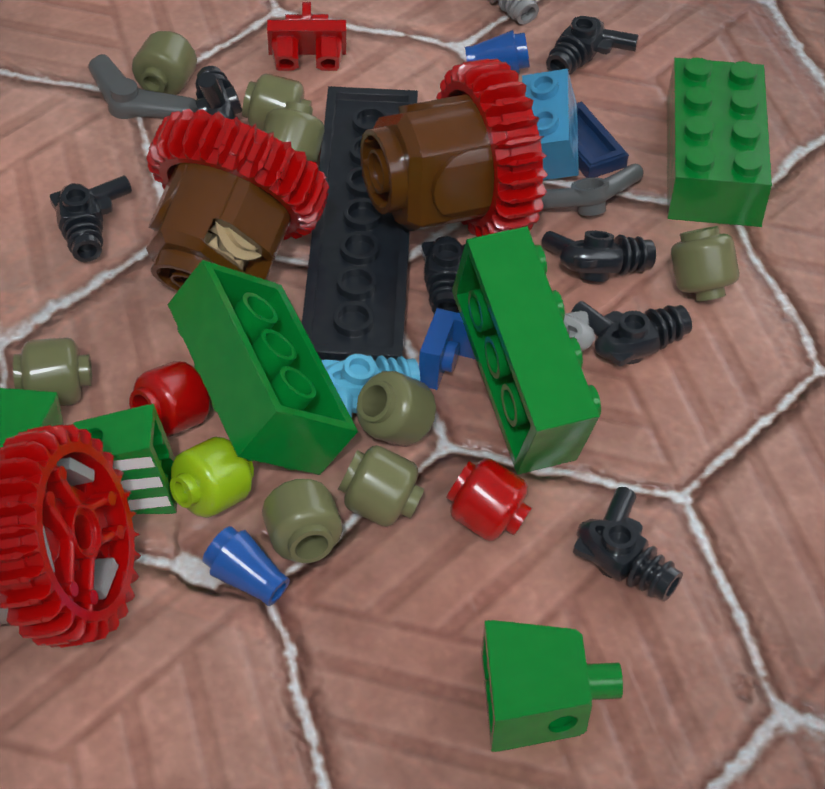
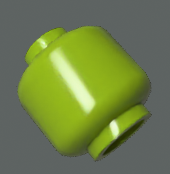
[170,437,254,518]

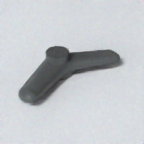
[88,54,198,119]
[541,163,644,216]

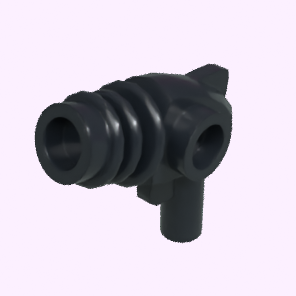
[546,16,639,75]
[195,66,242,120]
[50,175,132,262]
[541,230,656,282]
[421,235,465,314]
[571,301,692,367]
[573,487,683,601]

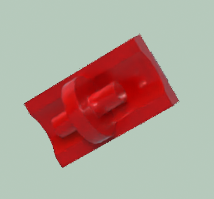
[267,2,346,71]

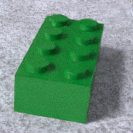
[667,57,772,227]
[452,226,601,475]
[167,260,358,475]

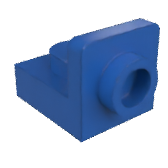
[419,308,476,390]

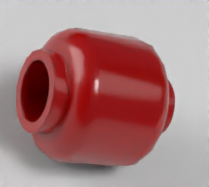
[129,361,211,437]
[446,458,532,541]

